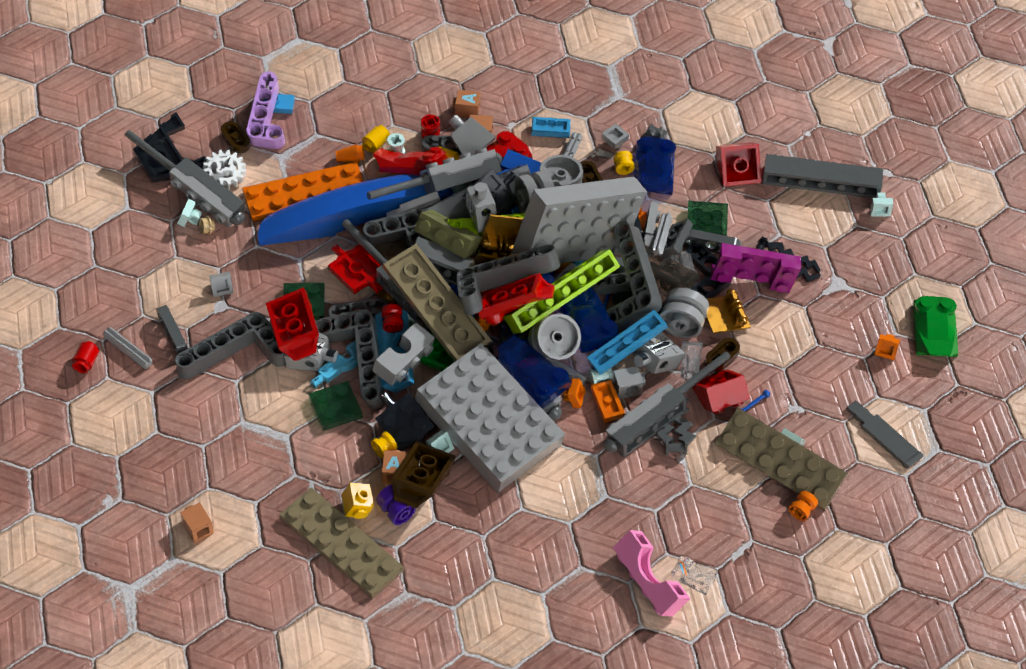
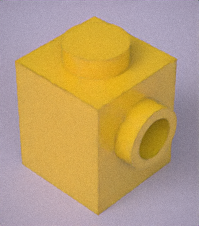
[341,483,374,519]

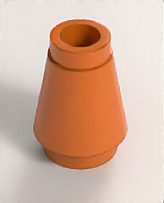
[335,144,365,163]

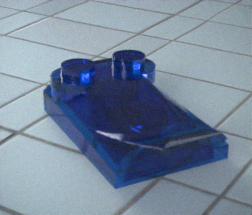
[634,137,676,195]
[559,287,619,354]
[498,335,572,408]

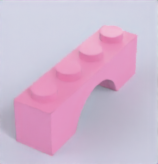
[613,530,690,616]

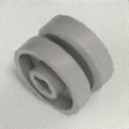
[540,155,583,186]
[514,170,555,213]
[660,288,709,339]
[528,313,581,361]

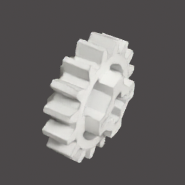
[203,150,246,190]

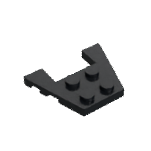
[133,112,213,183]

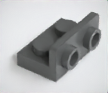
[660,219,693,266]

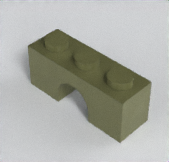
[414,209,482,258]

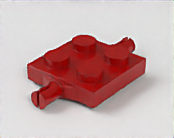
[328,244,382,295]

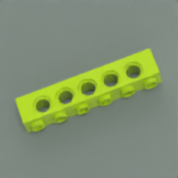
[504,249,620,334]

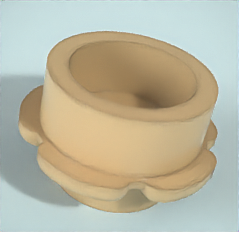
[199,216,215,235]

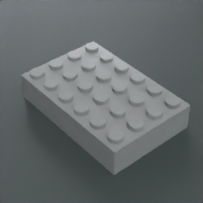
[511,177,647,264]
[415,343,565,493]

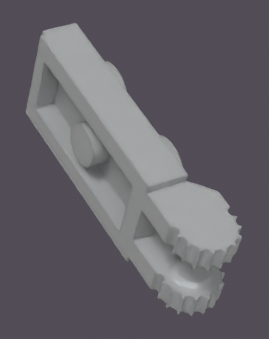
[643,202,661,257]

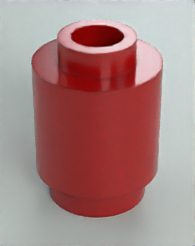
[72,341,99,373]

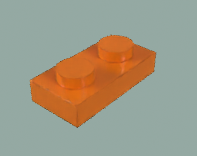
[591,380,625,423]

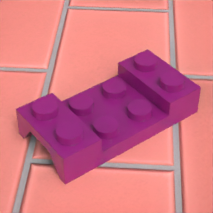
[711,243,801,293]

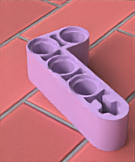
[247,71,285,149]

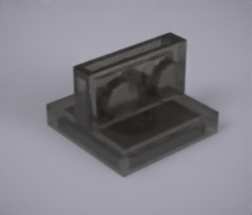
[650,257,700,297]

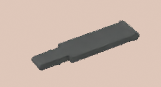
[846,401,923,469]

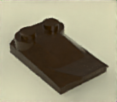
[391,441,456,509]

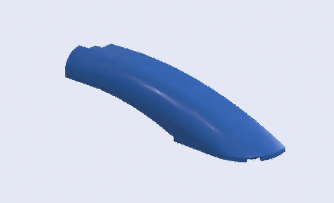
[257,174,454,246]

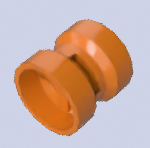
[788,491,818,521]

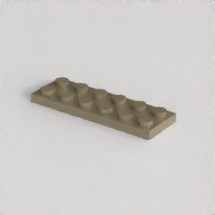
[382,243,491,362]
[715,408,848,511]
[279,488,404,599]

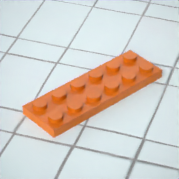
[242,161,364,222]

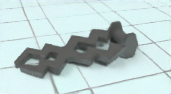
[657,398,696,456]

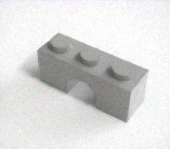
[372,323,435,386]

